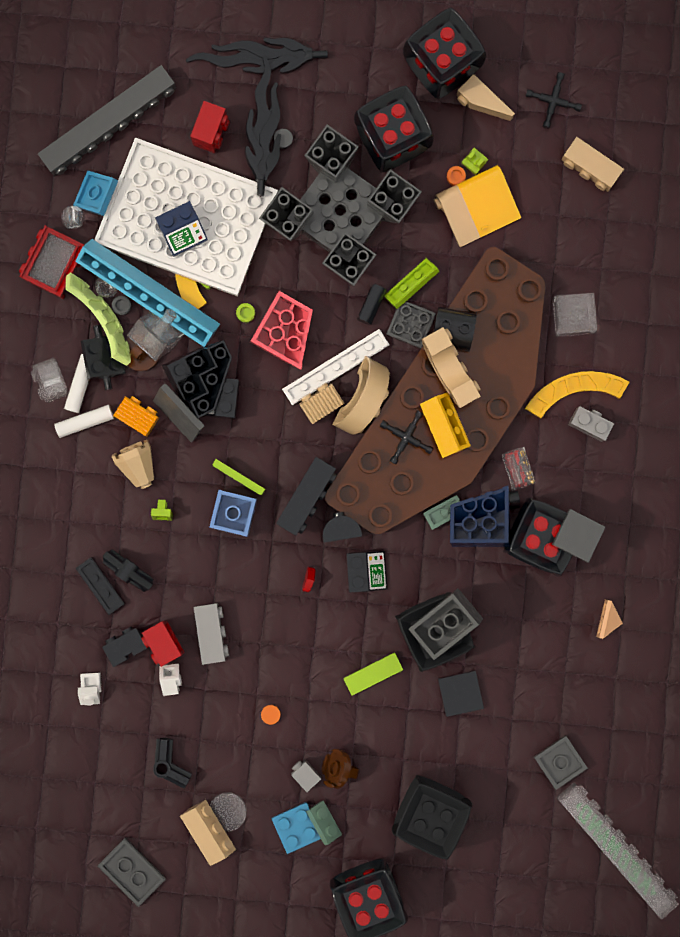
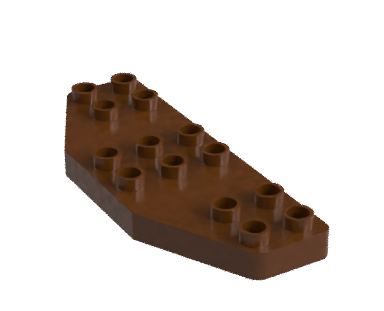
[325,247,545,534]

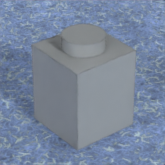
[291,760,321,792]

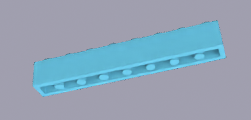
[75,239,220,347]

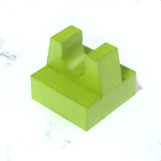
[461,148,488,175]
[151,500,173,521]

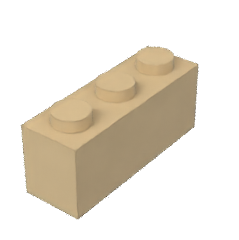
[561,137,624,191]
[180,800,236,866]

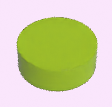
[236,303,256,323]

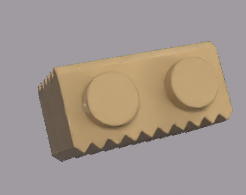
[299,383,345,424]

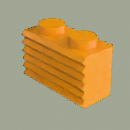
[113,396,159,437]

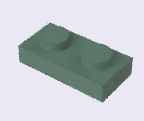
[423,495,460,530]
[306,801,342,845]

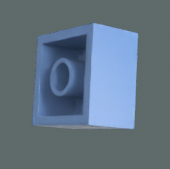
[210,490,257,537]

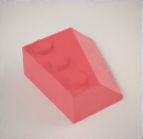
[250,291,313,370]

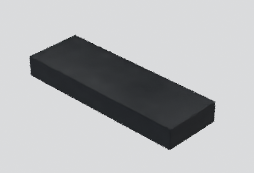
[76,557,125,615]

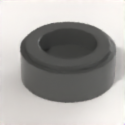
[274,129,293,149]
[112,296,132,316]

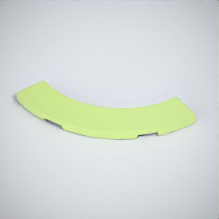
[66,272,131,366]

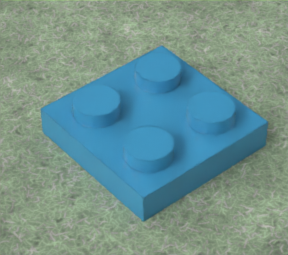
[73,170,118,216]
[271,802,321,854]

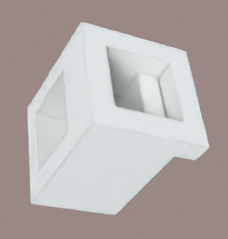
[159,664,182,696]

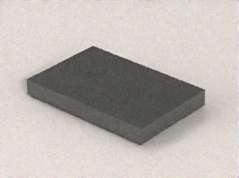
[153,384,204,443]
[98,837,166,907]

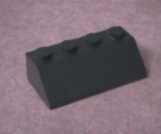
[276,457,337,536]

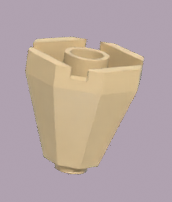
[112,440,154,489]

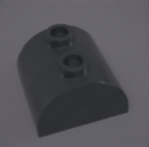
[434,306,477,352]
[323,512,362,543]

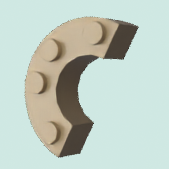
[422,327,481,408]
[333,356,390,435]

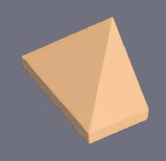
[596,600,623,639]

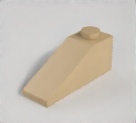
[456,74,515,121]

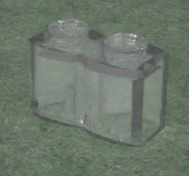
[31,358,69,403]

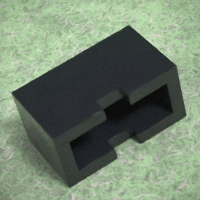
[102,626,147,667]

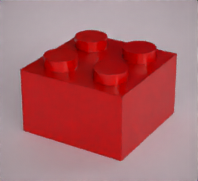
[190,101,230,153]
[141,620,185,667]

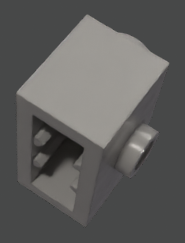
[568,406,614,442]

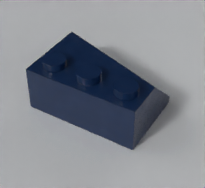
[450,485,510,547]

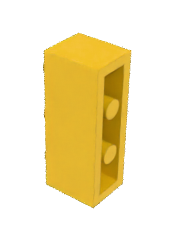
[420,392,471,458]

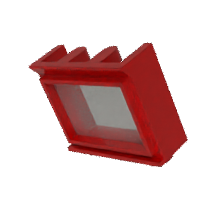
[19,225,84,300]

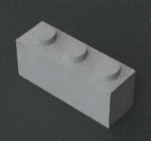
[194,603,229,665]

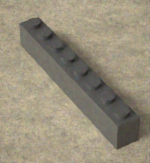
[38,65,176,176]

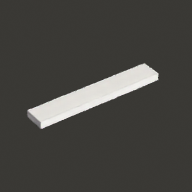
[282,329,389,406]

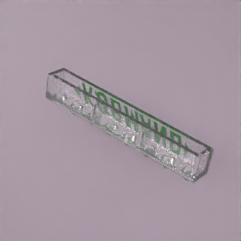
[556,783,679,920]

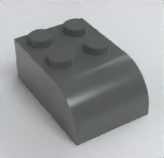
[409,588,483,660]

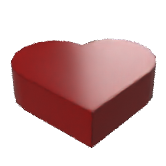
[302,566,316,593]

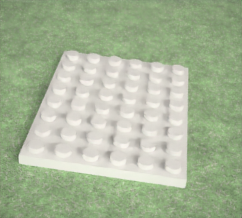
[95,138,278,297]

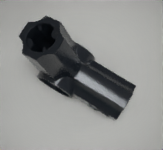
[103,549,154,592]
[153,738,192,789]

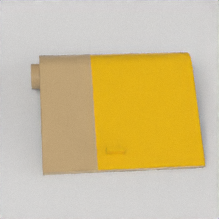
[434,165,521,247]

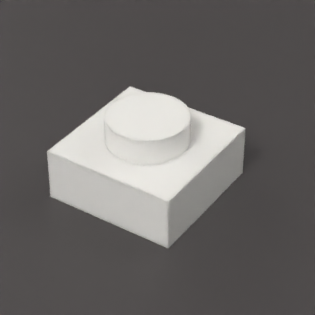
[78,687,100,706]

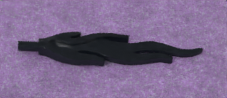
[186,38,328,74]
[245,55,281,197]

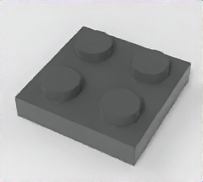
[533,735,588,790]

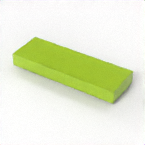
[384,258,440,309]
[212,459,266,495]
[343,652,403,696]

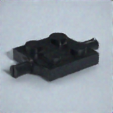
[81,325,126,390]

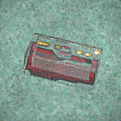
[502,447,535,490]

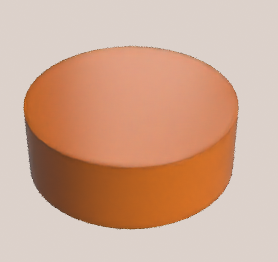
[447,166,466,186]
[261,705,281,725]

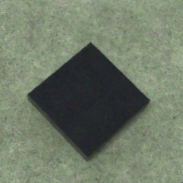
[438,671,484,717]

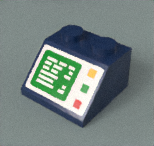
[155,201,208,257]

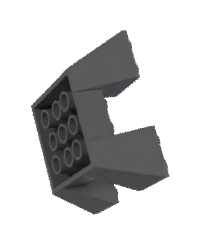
[259,125,422,286]

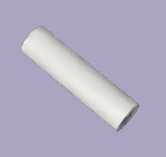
[64,354,89,413]
[54,405,114,438]

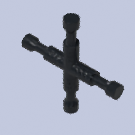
[525,72,582,129]
[380,410,434,464]

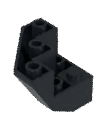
[162,340,232,418]

